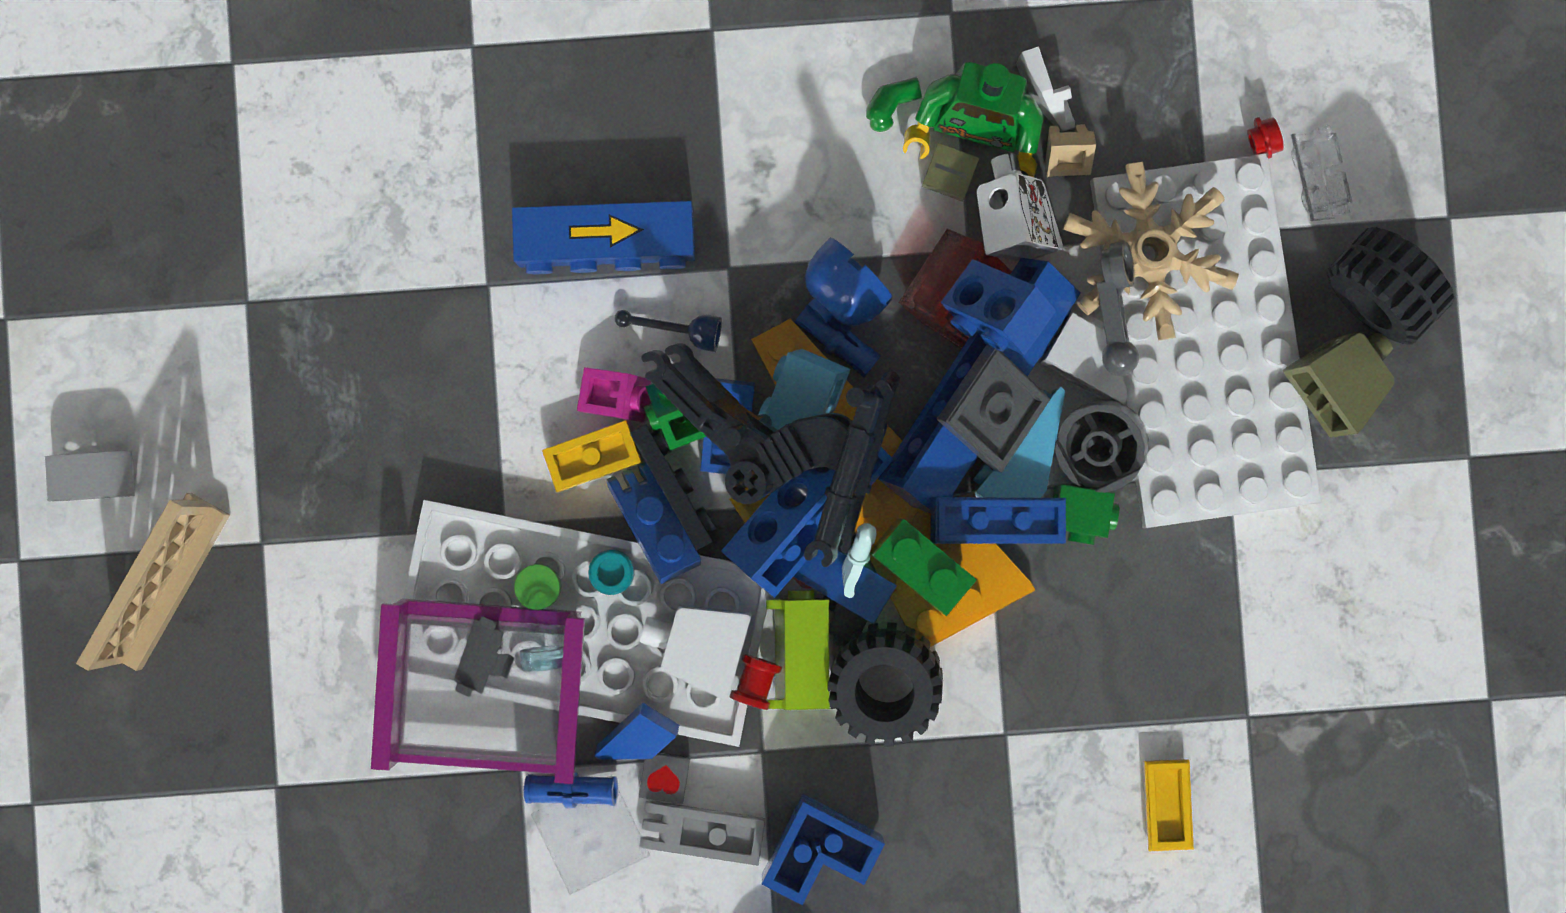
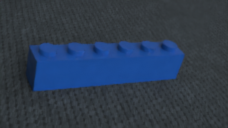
[878,258,1081,514]

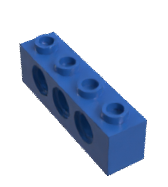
[721,447,894,598]

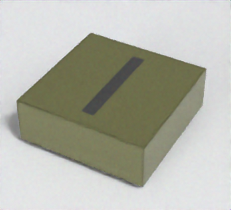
[922,143,979,202]

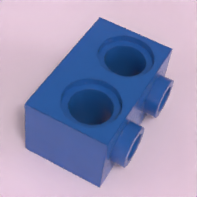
[941,259,1056,355]

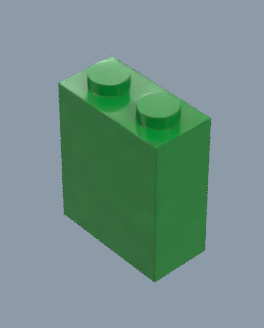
[869,518,977,616]

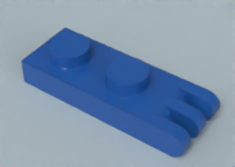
[606,461,701,584]

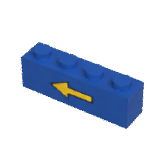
[512,201,695,274]

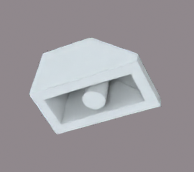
[1040,312,1128,404]

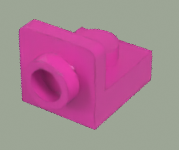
[577,367,651,423]

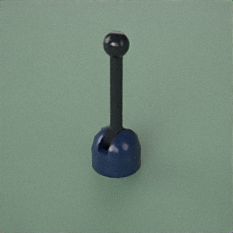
[614,310,722,352]

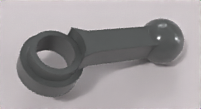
[1096,241,1139,376]

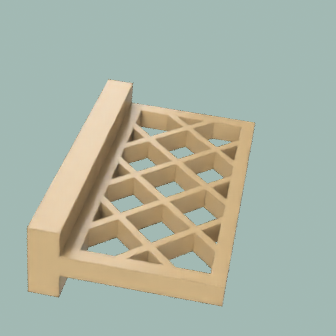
[76,493,230,671]

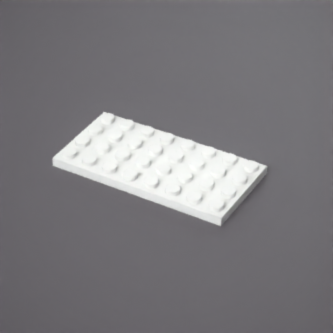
[1090,153,1322,528]
[403,500,770,747]

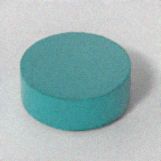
[588,550,635,595]

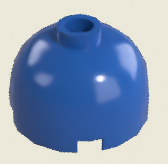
[805,237,892,326]

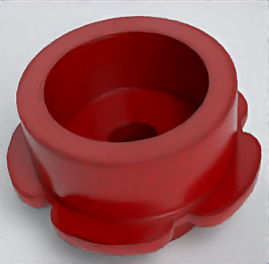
[1247,117,1284,159]

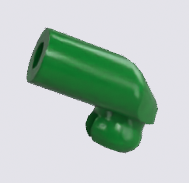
[866,77,922,132]

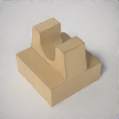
[1045,124,1096,177]

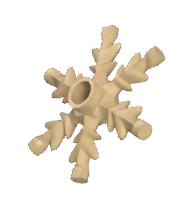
[1063,162,1239,341]

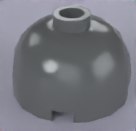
[1055,400,1149,493]

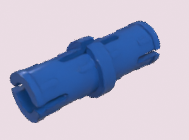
[794,305,881,378]
[524,772,618,808]

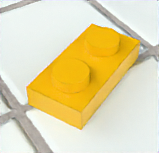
[542,420,642,492]

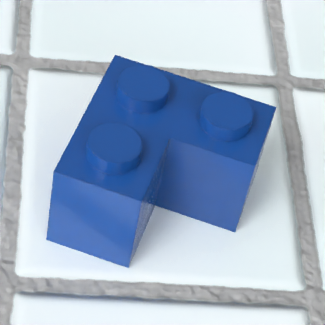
[761,794,885,905]

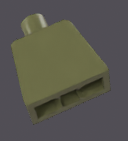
[1283,332,1394,438]

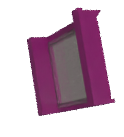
[371,599,585,784]

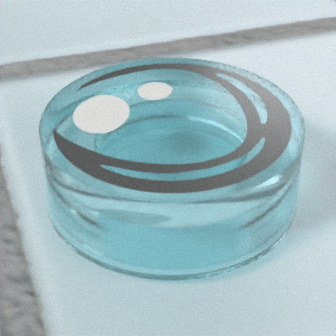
[519,646,564,671]

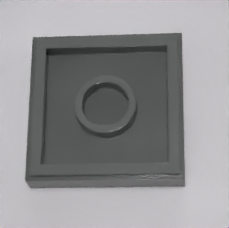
[937,345,1050,473]

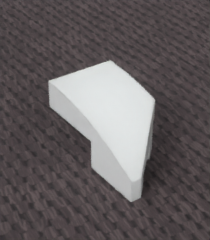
[1016,46,1076,133]

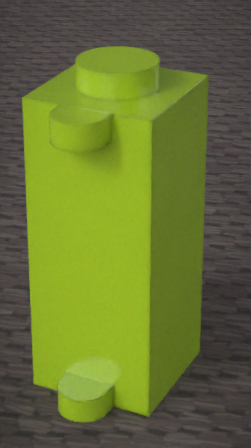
[766,590,830,710]

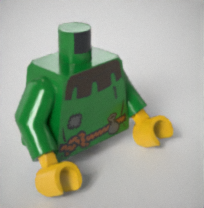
[903,62,1043,177]

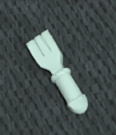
[842,523,876,598]

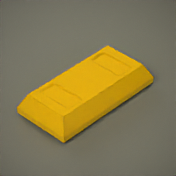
[1144,759,1194,851]

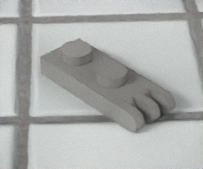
[639,801,765,866]

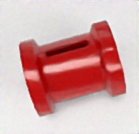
[729,654,782,710]

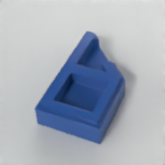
[594,703,680,760]

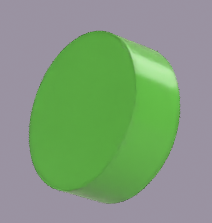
[514,564,561,610]

